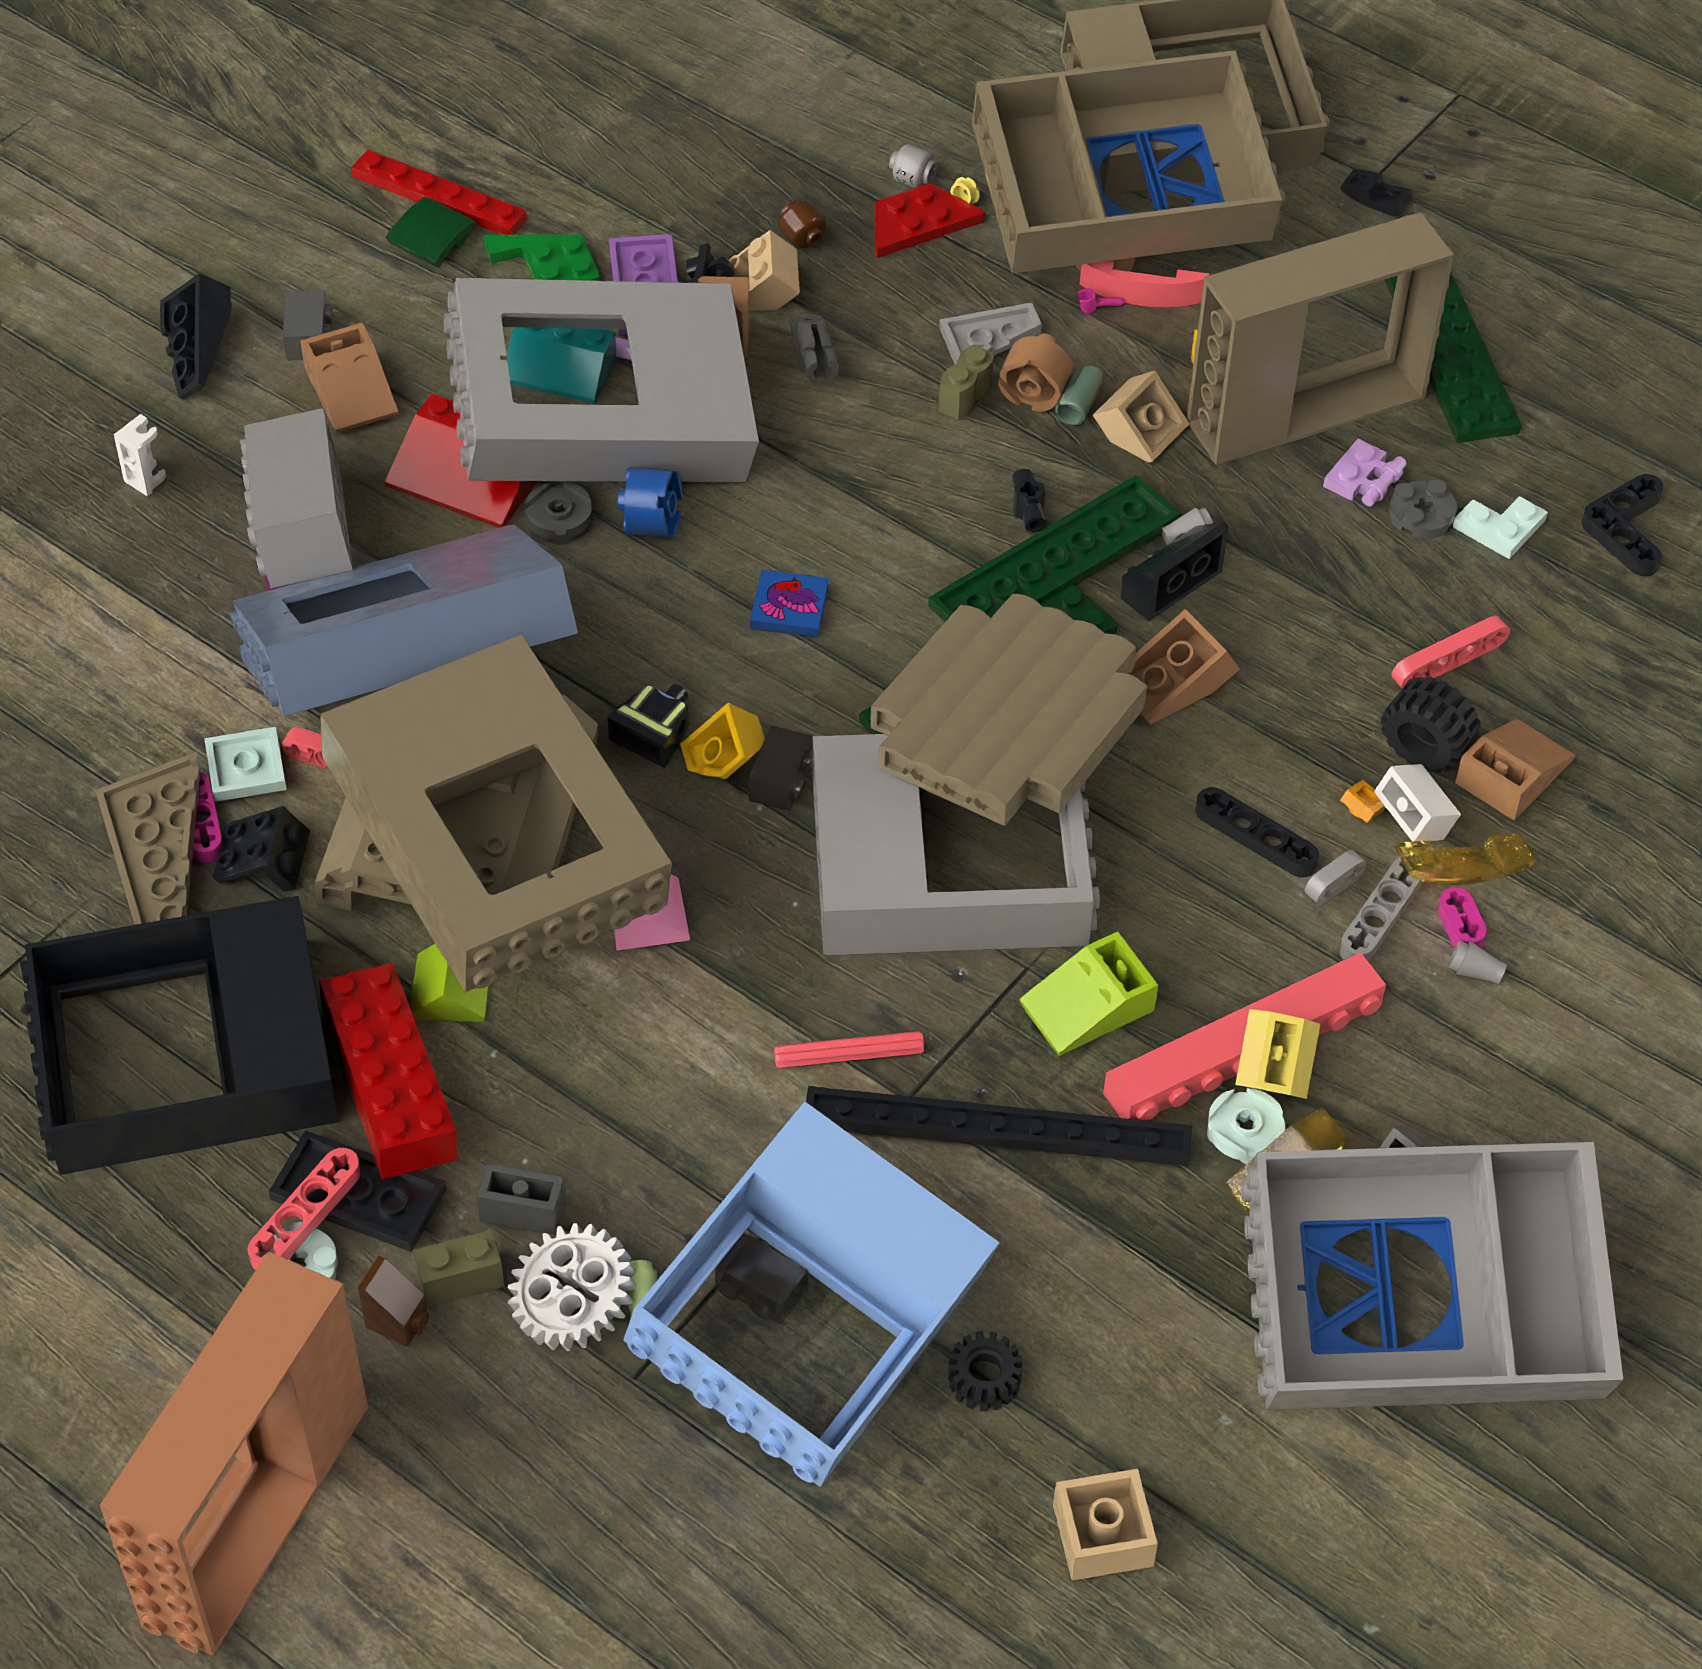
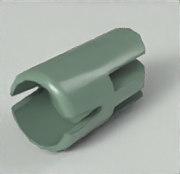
[1055,366,1103,425]

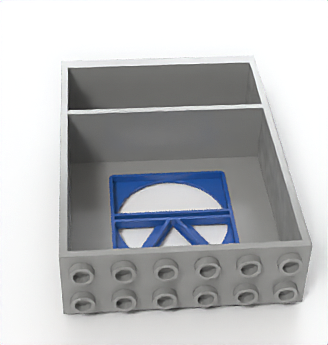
[1241,1142,1624,1410]

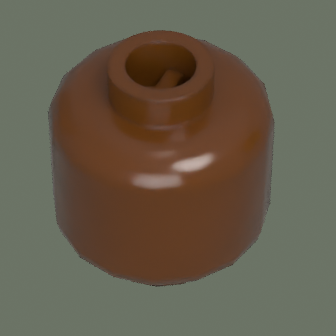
[779,201,826,248]

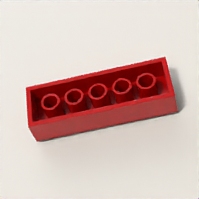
[319,963,458,1179]

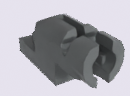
[790,314,839,384]

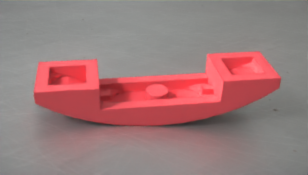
[1080,260,1209,307]

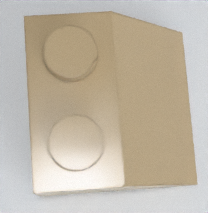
[1093,371,1189,463]

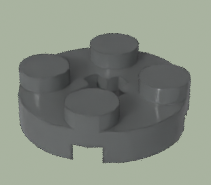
[1389,479,1458,539]
[525,482,593,545]

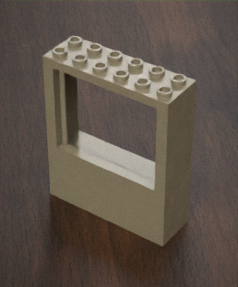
[1060,0,1329,195]
[1187,212,1454,465]

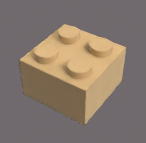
[1053,1468,1158,1581]

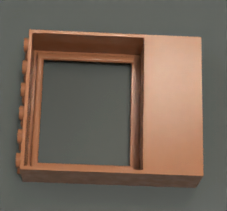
[99,1251,368,1656]

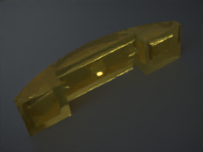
[1395,834,1535,885]

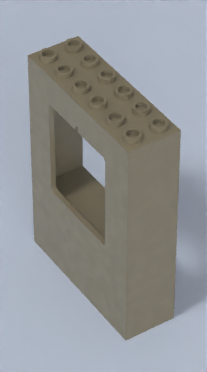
[321,634,672,993]

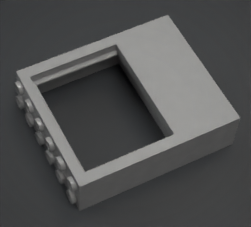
[813,734,1100,955]

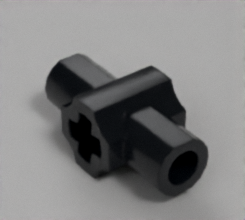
[1012,469,1046,533]

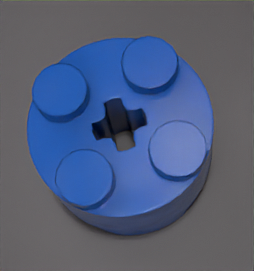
[618,467,682,537]

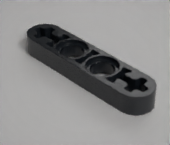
[1195,787,1319,877]

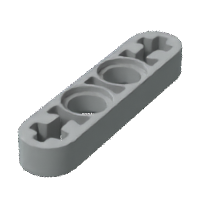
[1339,854,1426,962]

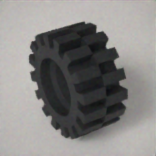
[948,1331,1022,1412]

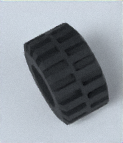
[1381,677,1481,773]

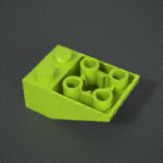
[1019,931,1158,1056]

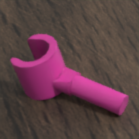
[1078,288,1123,314]

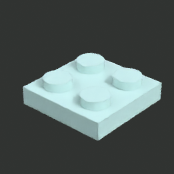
[204,727,287,802]

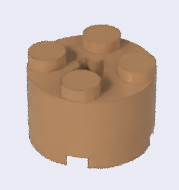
[998,333,1074,412]

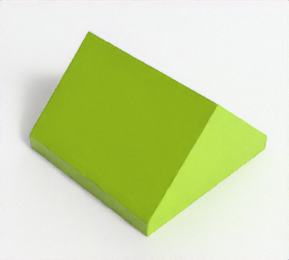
[410,944,489,1022]

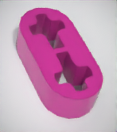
[1437,887,1487,948]

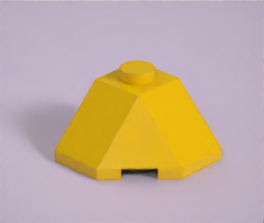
[680,703,766,779]

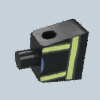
[607,684,689,768]

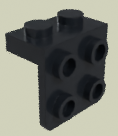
[213,806,310,891]

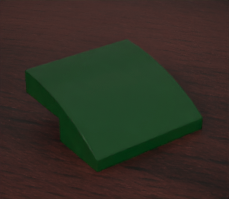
[385,196,477,268]

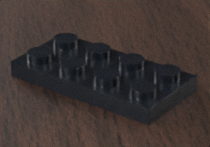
[269,1130,447,1252]

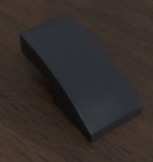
[1341,168,1412,217]

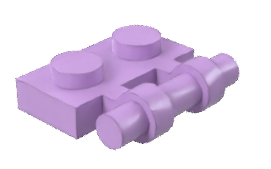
[1323,439,1407,506]

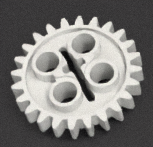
[508,1223,636,1351]

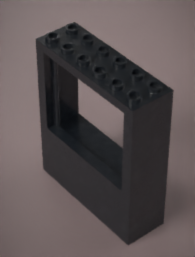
[20,896,339,1175]

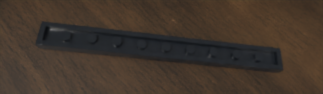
[806,1086,1192,1166]

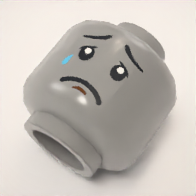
[889,144,938,188]

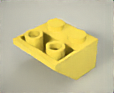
[1235,1009,1320,1099]

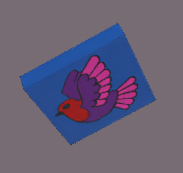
[750,570,829,637]

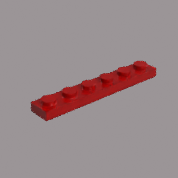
[351,149,527,235]

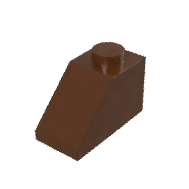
[358,1256,429,1347]

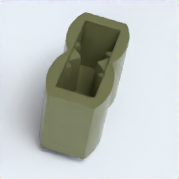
[939,345,994,420]

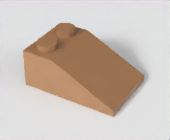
[1129,609,1240,725]

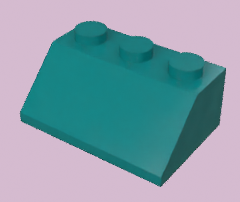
[506,327,617,404]

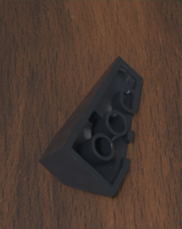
[160,273,232,399]

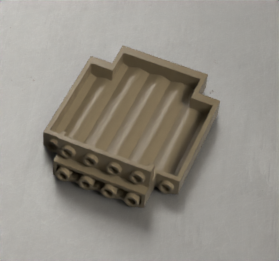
[870,594,1147,826]

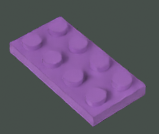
[609,234,678,336]

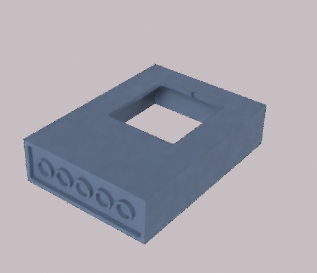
[230,524,578,716]

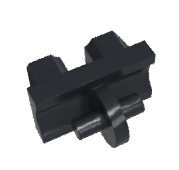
[683,243,735,283]

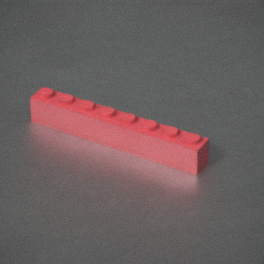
[1103,952,1386,1121]

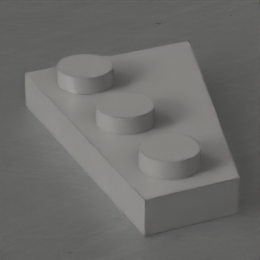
[940,302,1042,365]

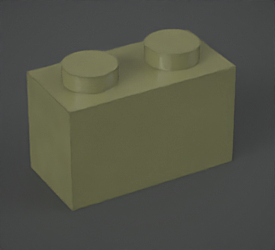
[414,1229,505,1307]

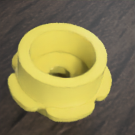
[951,177,980,205]

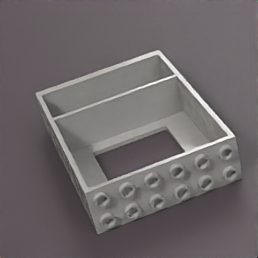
[443,278,759,482]

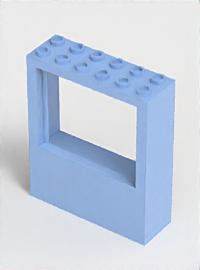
[623,1102,999,1487]

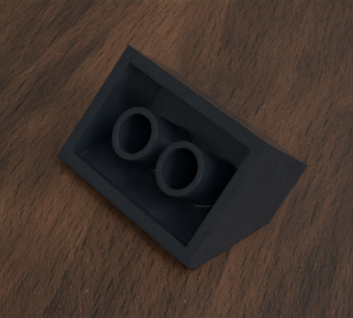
[1120,522,1229,621]

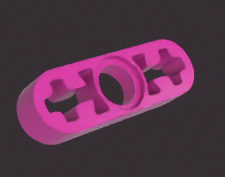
[193,772,223,863]

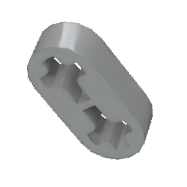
[1305,850,1367,905]

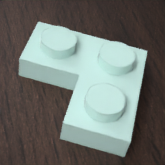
[1453,496,1548,559]

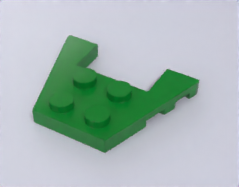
[483,234,600,281]

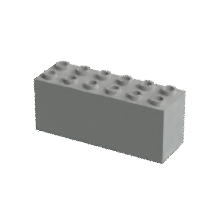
[240,408,353,589]

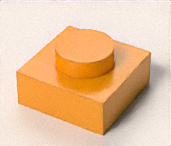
[1340,779,1386,823]

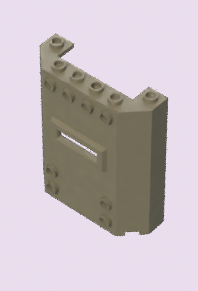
[315,687,598,911]

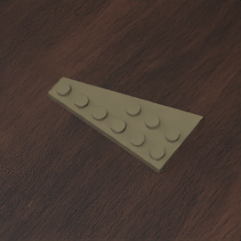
[95,751,202,925]

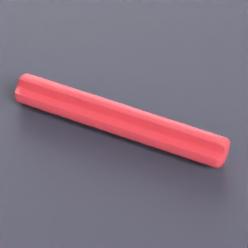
[774,1031,924,1068]

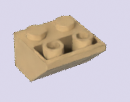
[729,230,800,311]

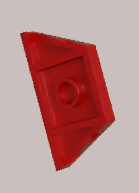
[875,183,985,258]

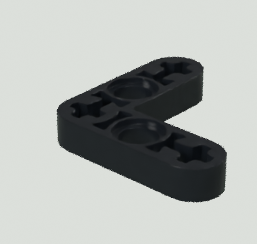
[1581,474,1664,576]

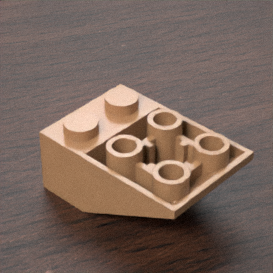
[300,322,399,433]
[1455,719,1576,821]

